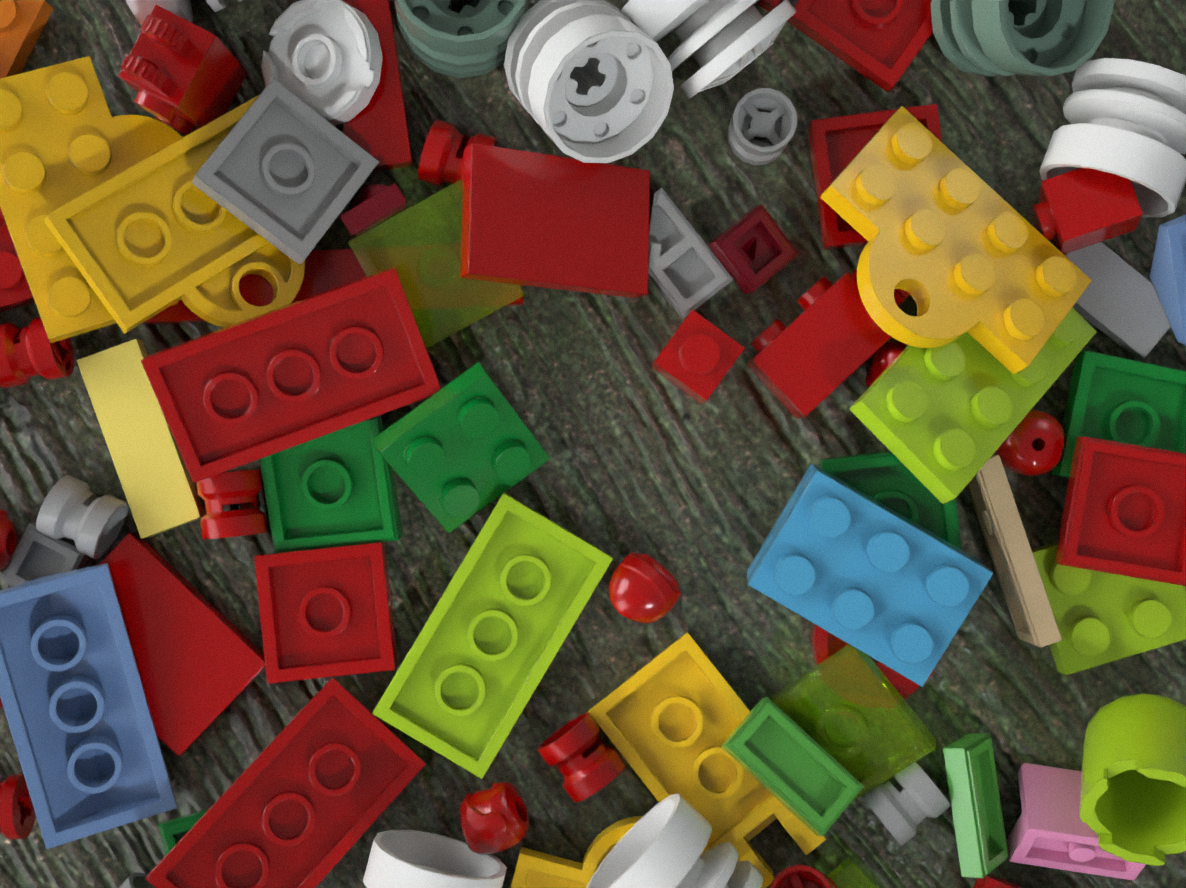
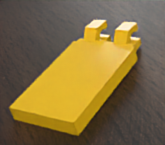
[588,631,826,888]

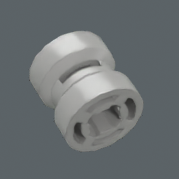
[727,88,797,165]
[36,475,129,559]
[860,755,951,847]

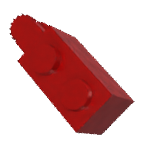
[118,5,248,136]
[746,269,910,419]

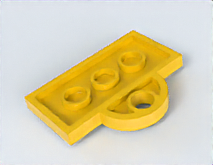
[0,56,183,343]
[45,94,305,334]
[820,106,1092,374]

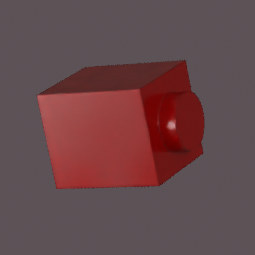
[1032,168,1143,254]
[651,309,745,404]

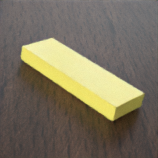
[76,339,206,539]

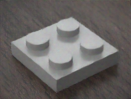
[192,78,379,265]

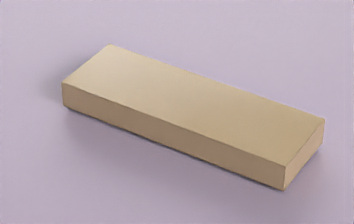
[967,455,1062,648]

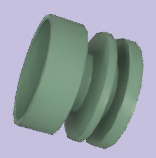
[395,0,529,78]
[930,0,1114,76]

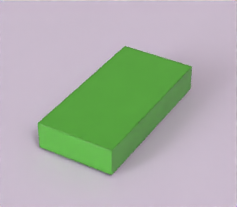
[721,697,864,836]
[943,733,1009,878]

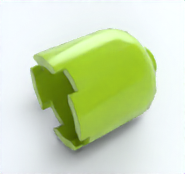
[1080,693,1186,866]

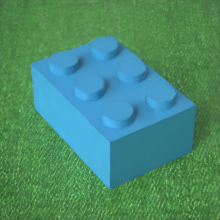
[746,463,993,687]

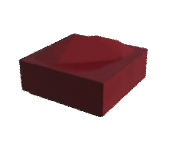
[340,183,408,237]
[708,204,798,295]

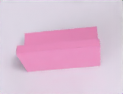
[1006,763,1146,881]

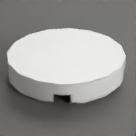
[261,0,383,126]

